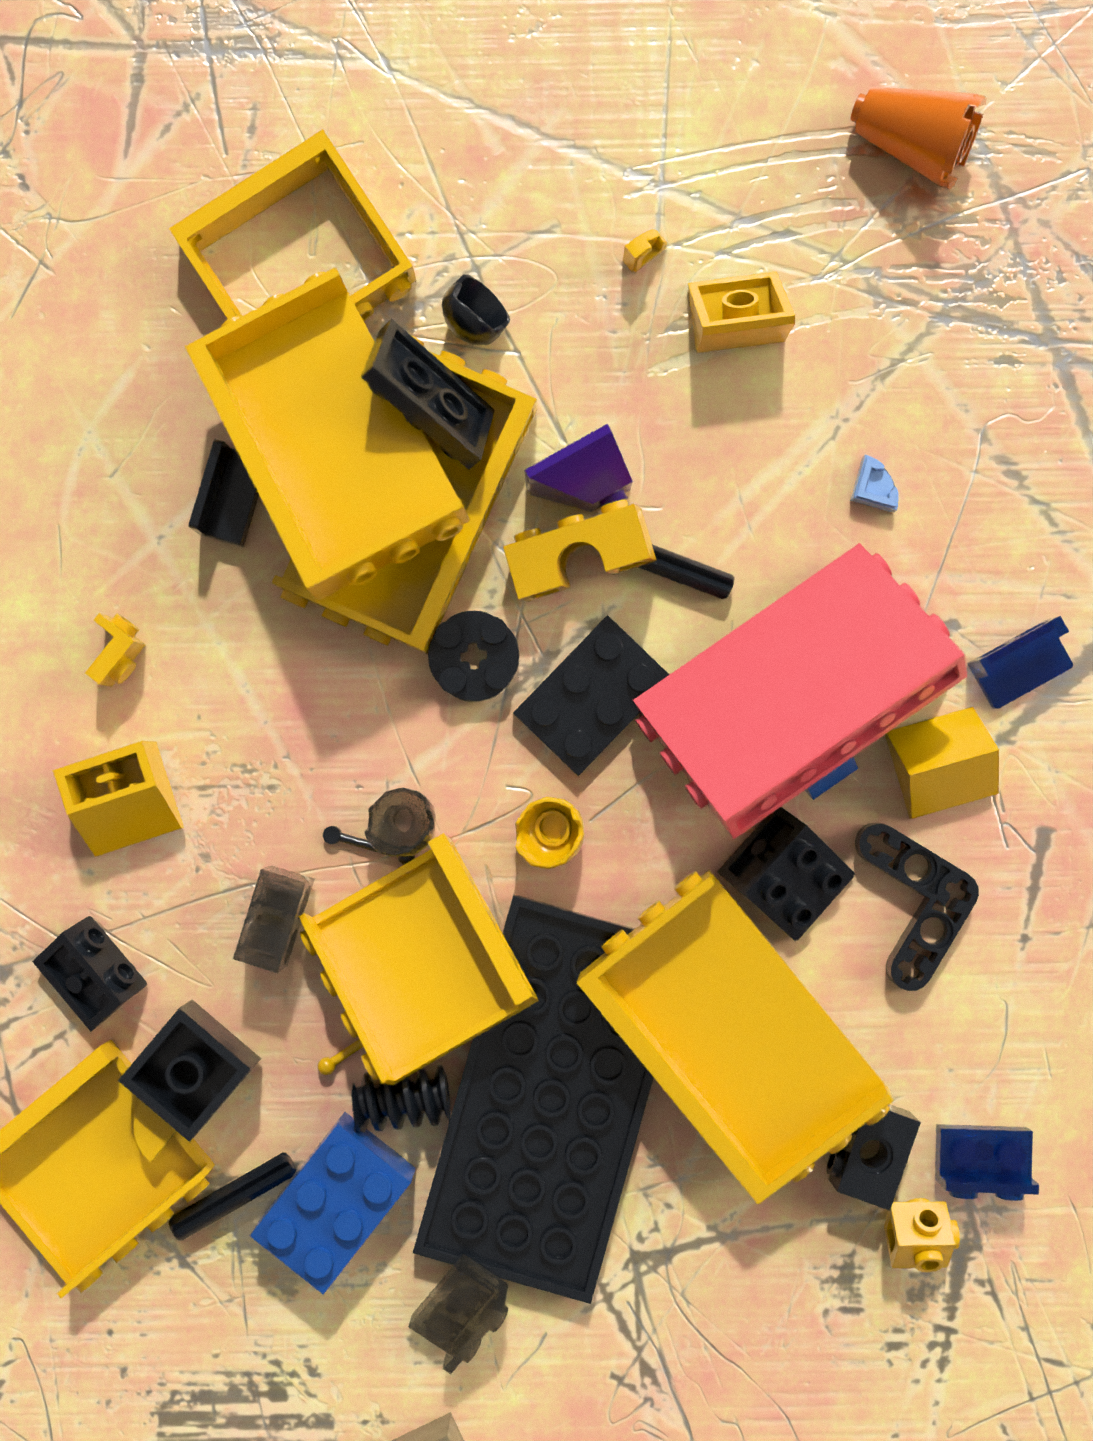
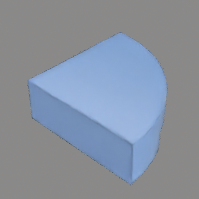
[850,455,899,513]

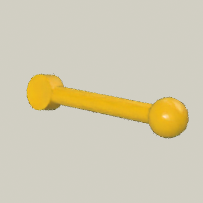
[318,1039,363,1075]

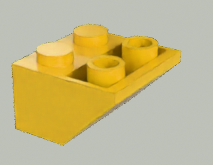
[53,741,184,857]

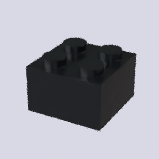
[118,999,262,1142]

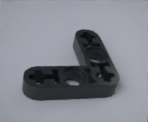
[855,823,979,991]

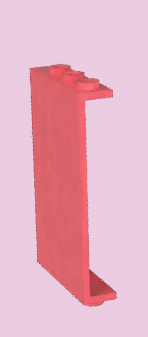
[633,543,968,839]

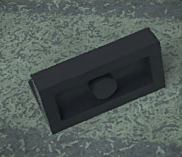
[189,439,259,547]

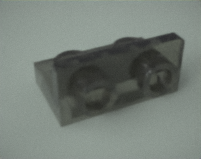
[408,1254,508,1374]

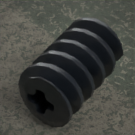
[352,1065,451,1133]

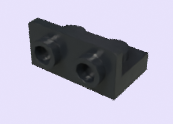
[32,916,147,1032]

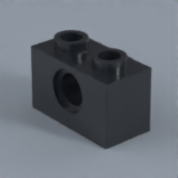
[826,1104,921,1211]

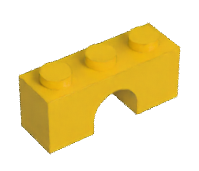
[503,500,657,601]

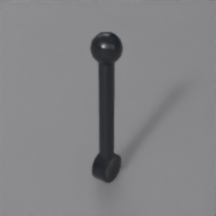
[323,826,415,865]

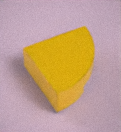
[623,229,667,273]
[133,1101,177,1163]

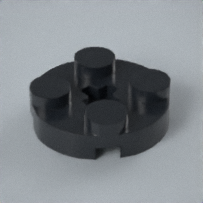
[428,611,519,702]

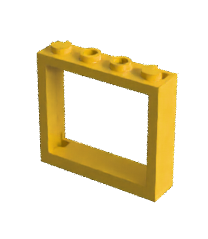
[169,129,417,322]

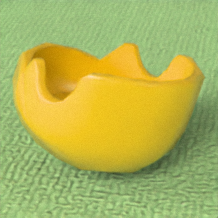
[515,797,585,869]

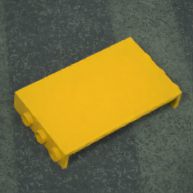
[184,267,470,601]
[272,335,537,654]
[577,870,894,1205]

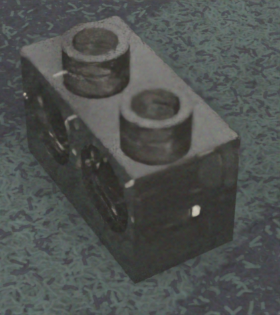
[233,865,315,973]

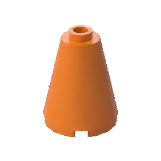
[851,87,987,190]

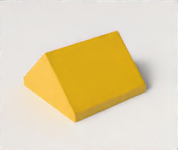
[688,272,795,353]
[885,707,999,819]

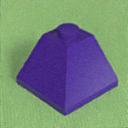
[525,424,633,512]

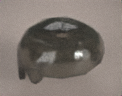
[364,787,436,858]

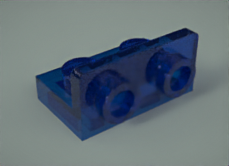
[935,1124,1039,1201]

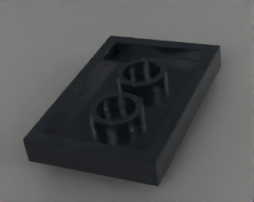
[361,318,495,470]
[513,615,670,776]

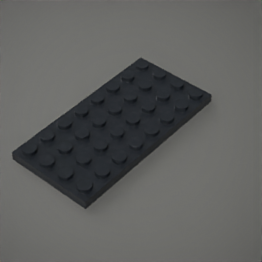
[413,894,654,1304]

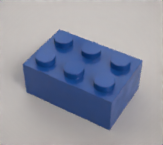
[250,1112,416,1295]

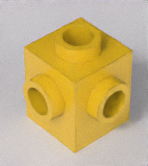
[884,1198,960,1272]

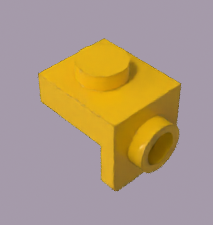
[85,613,146,687]

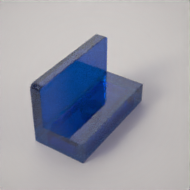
[967,616,1073,709]

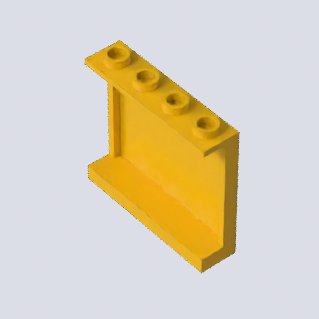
[298,833,539,1085]
[0,1039,215,1299]

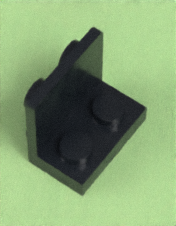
[717,807,855,941]

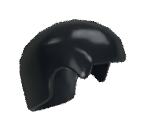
[442,274,510,345]

